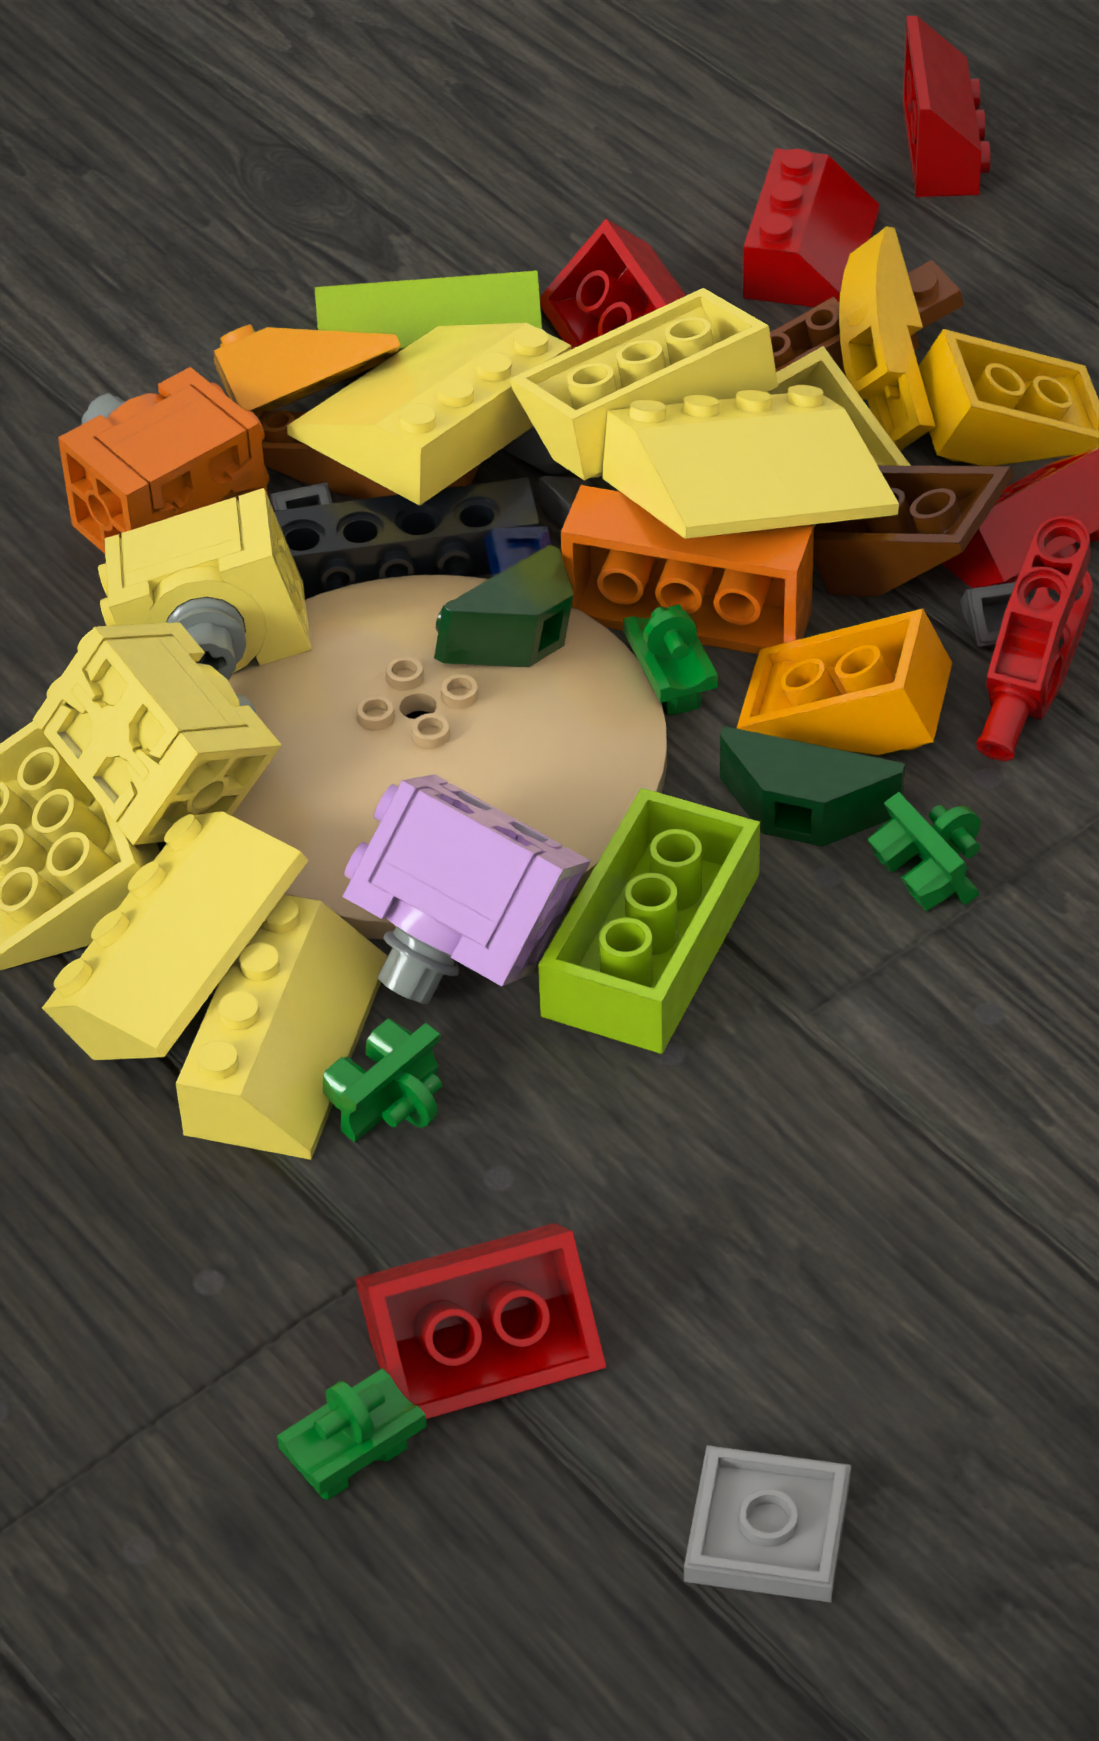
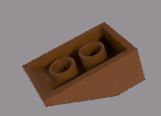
[813,465,1014,597]

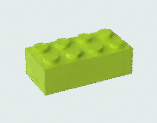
[538,788,760,1054]

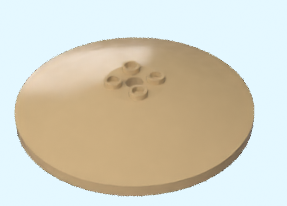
[228,575,667,940]

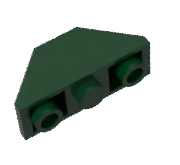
[434,545,574,667]
[720,726,905,847]

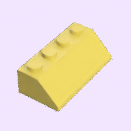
[510,288,778,481]
[42,811,309,1060]
[176,894,387,1160]

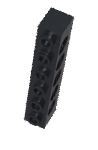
[274,477,541,599]

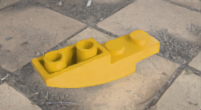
[839,226,936,451]

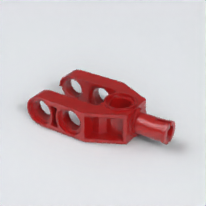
[976,516,1094,761]

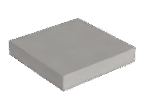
[684,1445,851,1602]

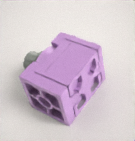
[342,774,591,1004]

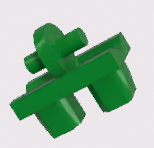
[623,604,718,716]
[867,792,981,912]
[323,1018,442,1143]
[277,1368,427,1500]

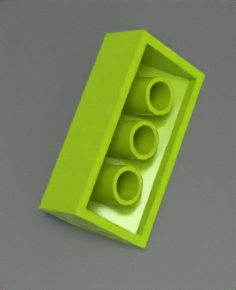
[315,271,542,352]

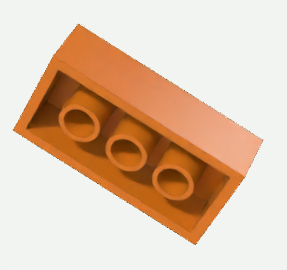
[561,485,814,654]

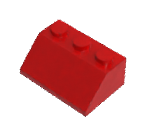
[903,15,990,197]
[743,148,880,307]
[540,219,686,350]
[941,447,1099,589]
[355,1223,606,1419]

